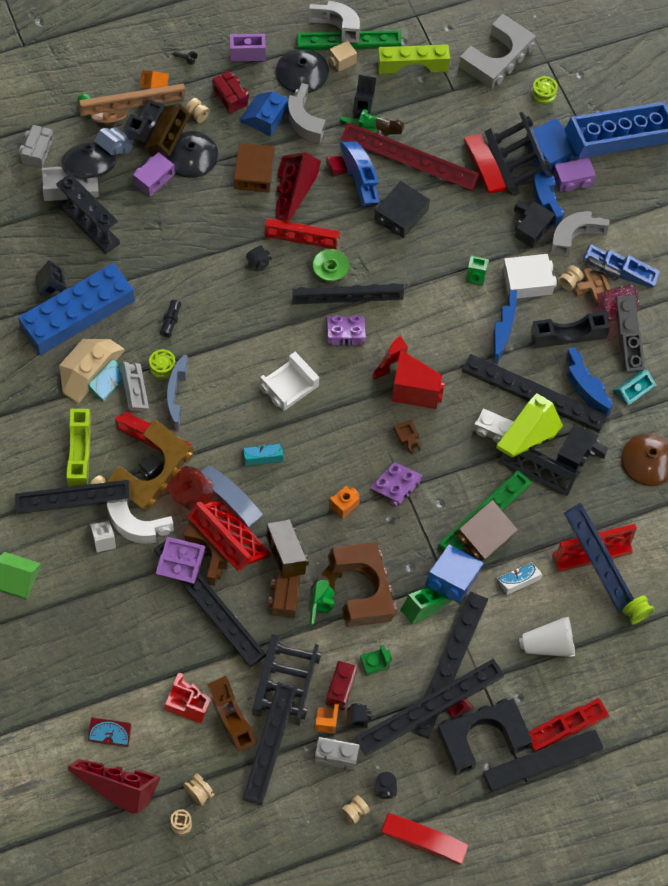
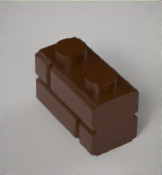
[268,571,301,618]

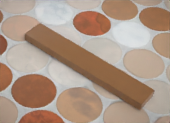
[79,84,185,116]

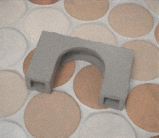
[459,14,536,89]

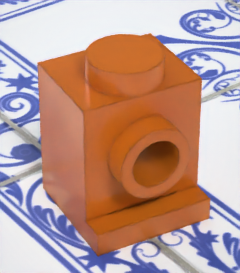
[329,486,360,519]

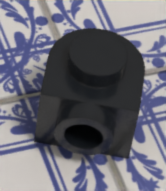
[246,245,272,271]
[138,454,164,481]
[347,703,372,728]
[375,772,397,799]

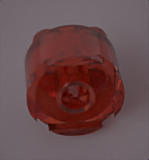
[168,466,214,511]

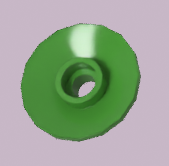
[313,249,349,281]

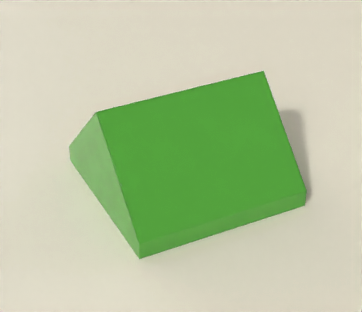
[0,552,41,599]

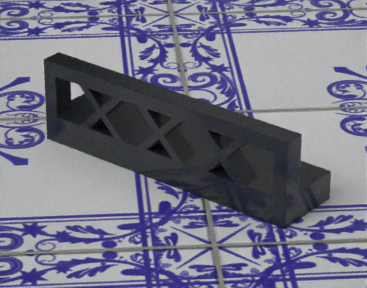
[499,447,581,496]

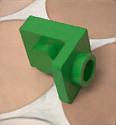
[466,256,489,286]
[360,645,392,676]

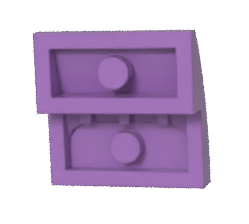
[156,537,206,584]

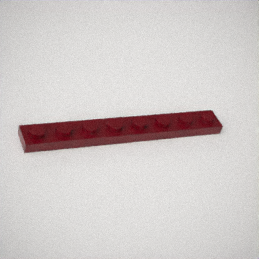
[341,122,480,191]

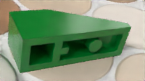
[400,587,453,624]

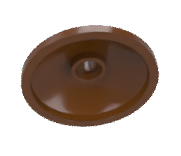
[621,433,668,486]

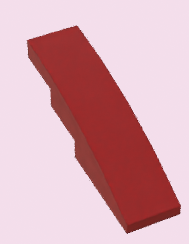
[464,134,506,194]
[529,698,610,751]
[381,813,468,865]

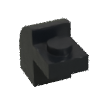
[353,73,377,114]

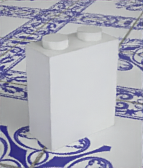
[503,254,557,298]

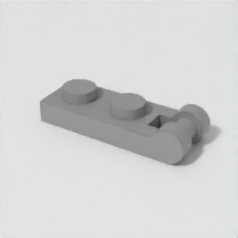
[119,362,149,412]

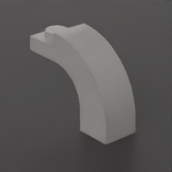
[309,1,360,43]
[288,83,326,144]
[551,211,609,256]

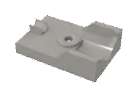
[42,167,99,201]

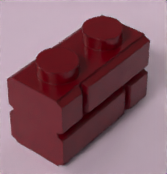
[212,71,249,114]
[325,661,357,710]

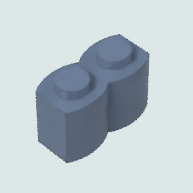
[94,127,134,155]

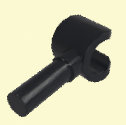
[173,51,198,65]

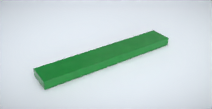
[297,30,402,50]
[438,470,532,551]

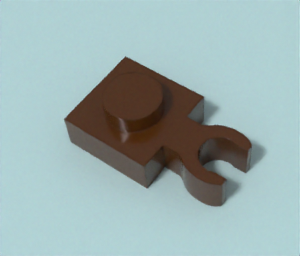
[393,420,421,455]

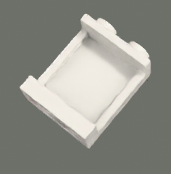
[259,352,319,411]

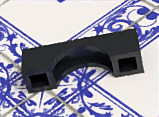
[531,311,610,348]

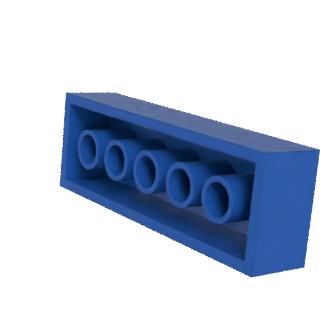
[565,102,668,159]
[18,263,135,355]

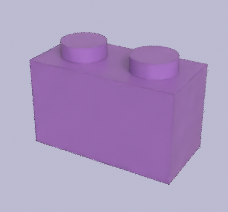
[230,34,266,61]
[133,153,175,197]
[553,158,596,192]

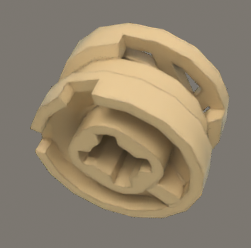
[183,773,214,806]

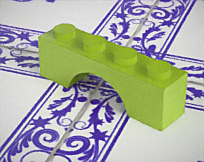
[378,45,450,74]
[67,409,91,487]

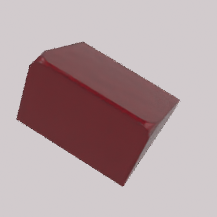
[326,156,348,177]
[447,699,474,719]

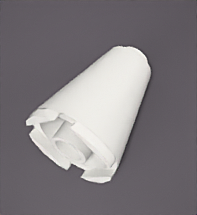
[519,617,575,657]

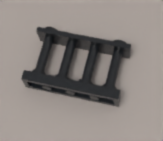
[484,112,552,196]
[56,173,120,254]
[252,634,322,726]

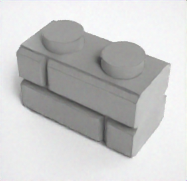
[19,125,54,168]
[315,737,359,771]

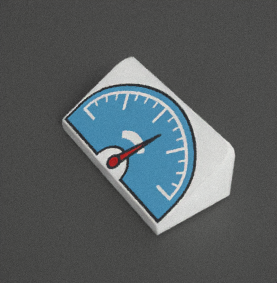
[497,562,542,595]

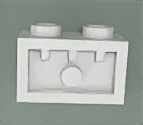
[474,408,514,443]

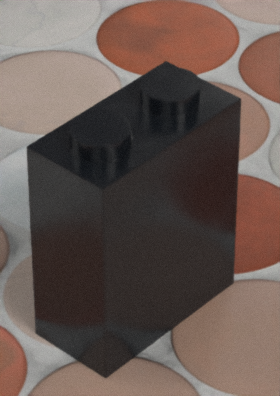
[374,181,430,238]

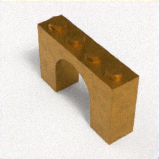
[108,420,194,511]

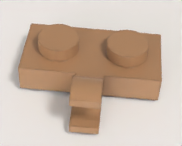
[575,268,613,303]

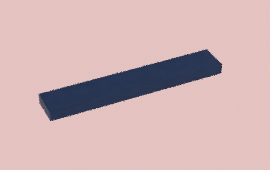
[564,503,634,613]

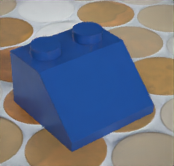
[240,91,288,136]

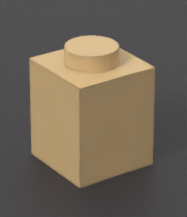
[329,41,357,72]

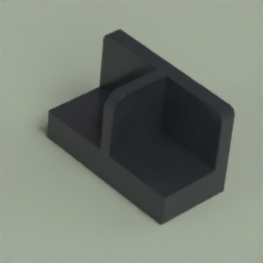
[36,260,66,295]

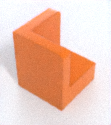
[140,70,169,89]
[315,704,339,734]

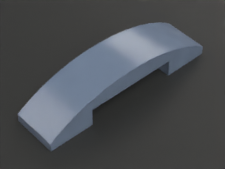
[167,355,188,431]
[194,465,263,528]

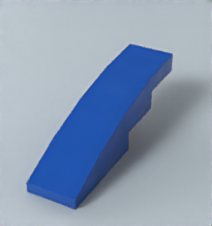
[582,244,660,288]
[493,290,517,364]

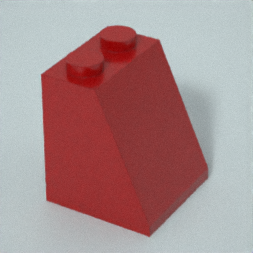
[392,351,445,409]

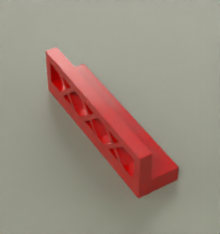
[265,218,340,250]
[115,411,192,453]

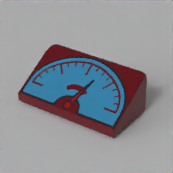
[88,717,132,747]

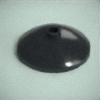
[276,49,329,93]
[165,131,218,178]
[62,143,116,178]

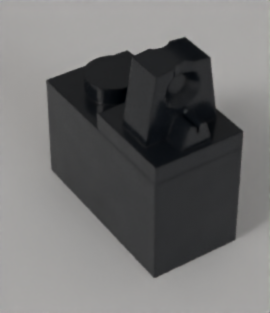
[514,200,555,248]
[556,424,609,470]

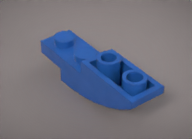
[340,142,380,206]
[533,157,564,227]
[566,347,613,417]

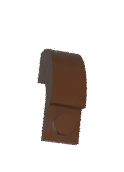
[185,520,228,586]
[207,676,256,751]

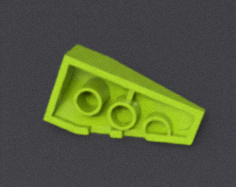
[496,393,563,457]

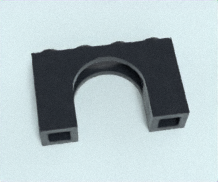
[437,698,533,776]

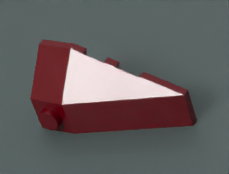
[276,152,321,221]
[68,759,160,814]

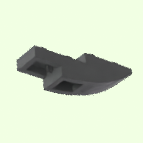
[616,295,645,371]

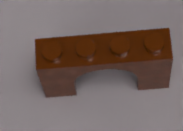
[328,542,397,627]

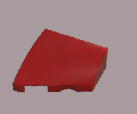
[372,335,408,380]
[164,672,211,724]

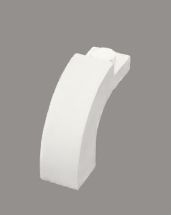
[107,501,174,544]

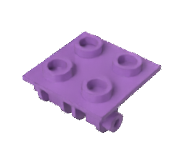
[327,315,366,345]
[370,462,422,507]

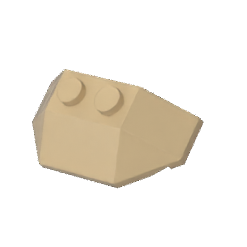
[59,339,125,404]

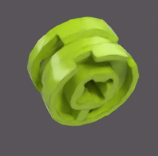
[532,76,558,105]
[149,349,176,380]
[623,595,655,625]

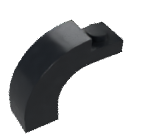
[123,99,165,143]

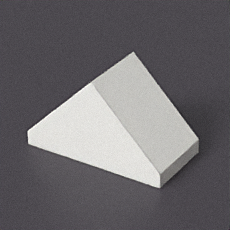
[90,520,116,552]

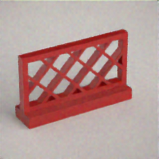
[187,500,272,572]
[552,523,637,573]

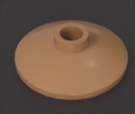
[91,110,127,126]

